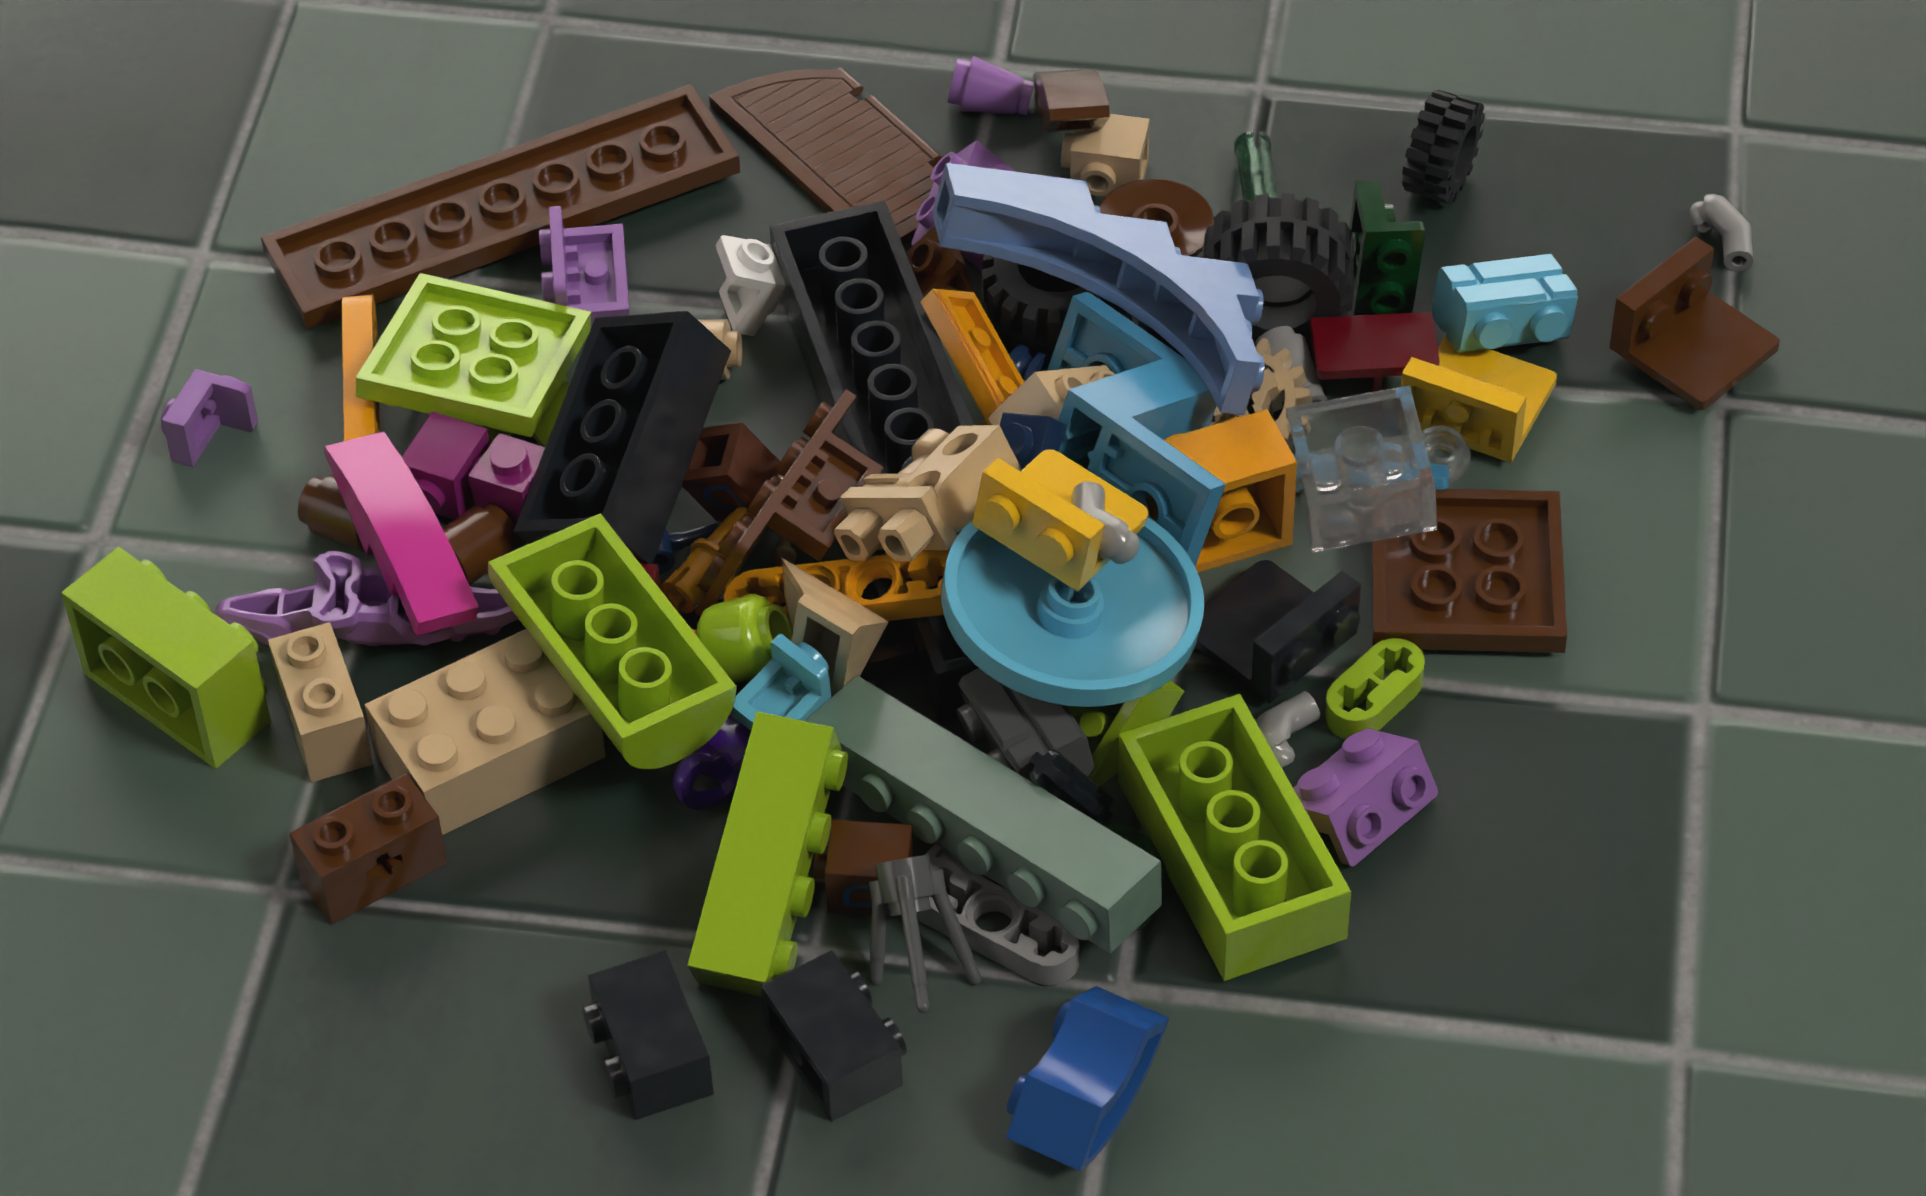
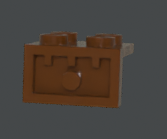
[1609,236,1780,410]

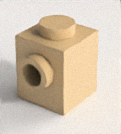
[1061,114,1150,197]

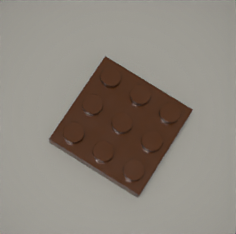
[1370,487,1567,653]

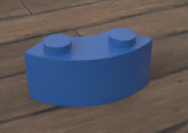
[1006,986,1169,1171]

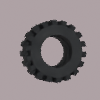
[1203,193,1354,346]
[982,255,1132,358]

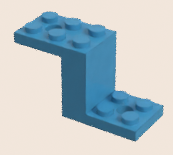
[1047,292,1226,566]

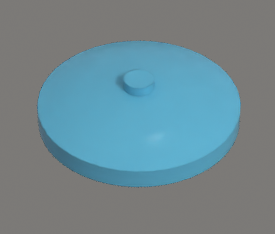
[941,517,1204,707]

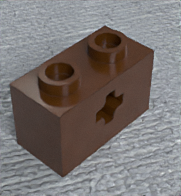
[289,773,447,925]

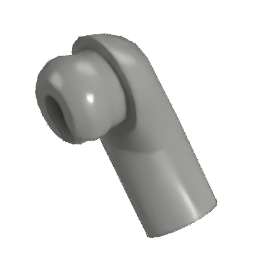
[1689,194,1754,271]
[1072,481,1139,564]
[1256,691,1320,768]

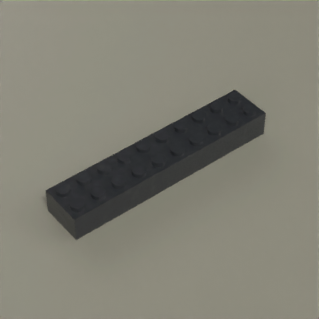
[769,200,979,722]

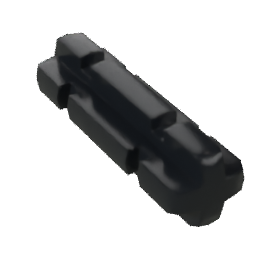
[1029,749,1113,824]

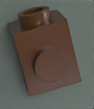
[906,226,977,297]

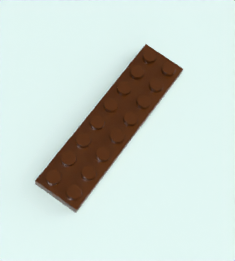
[261,84,741,329]

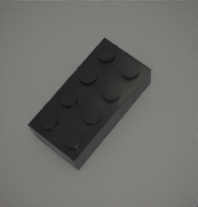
[513,311,731,564]

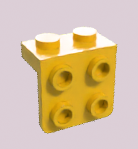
[972,450,1148,592]

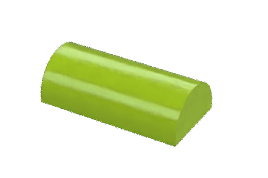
[488,513,737,769]

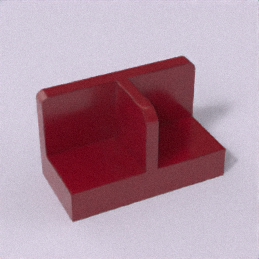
[1309,312,1440,405]

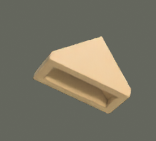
[781,557,889,697]

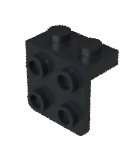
[1195,560,1361,704]

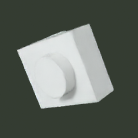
[715,235,786,336]

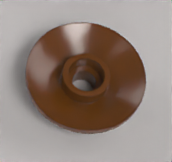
[1099,178,1214,257]

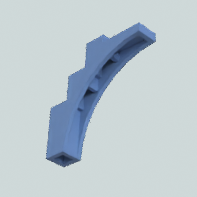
[932,163,1265,415]

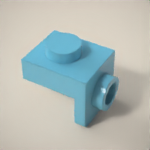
[730,634,832,730]

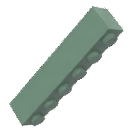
[805,675,1162,954]

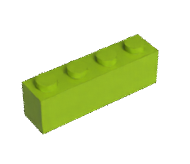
[687,711,848,997]

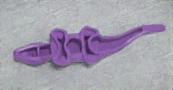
[215,551,520,647]

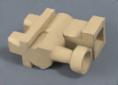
[834,425,1022,561]

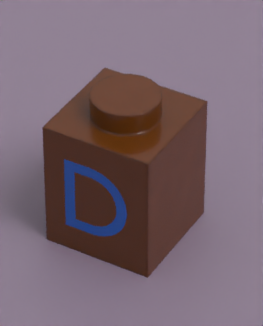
[814,820,913,918]

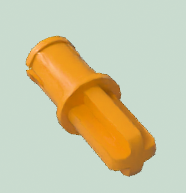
[661,507,755,613]

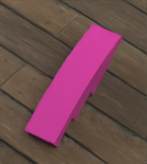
[324,431,479,636]

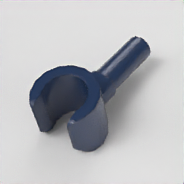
[653,523,719,574]

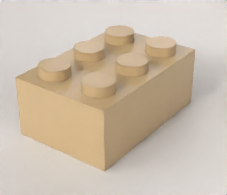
[365,629,606,835]

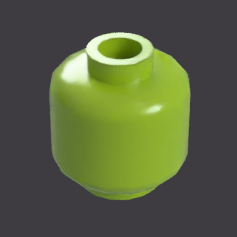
[696,594,793,685]

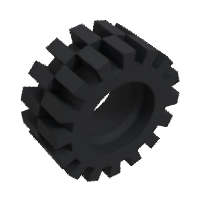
[1402,90,1485,205]

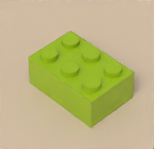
[61,546,271,769]

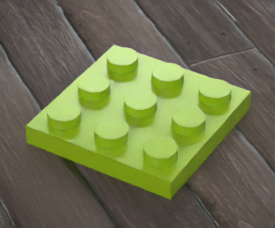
[356,273,591,437]

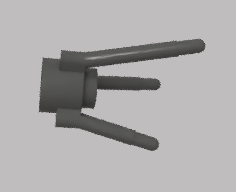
[869,855,981,1013]

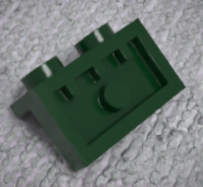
[1349,180,1426,316]

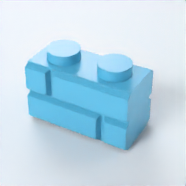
[1431,254,1578,353]

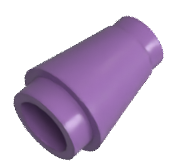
[947,56,1035,116]

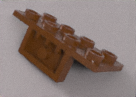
[695,389,884,617]

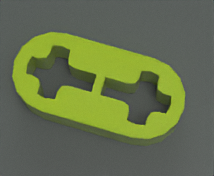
[1325,638,1425,740]

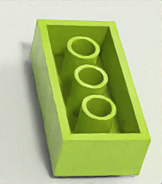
[1118,694,1351,981]

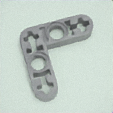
[916,843,1079,985]

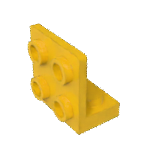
[1398,337,1557,463]

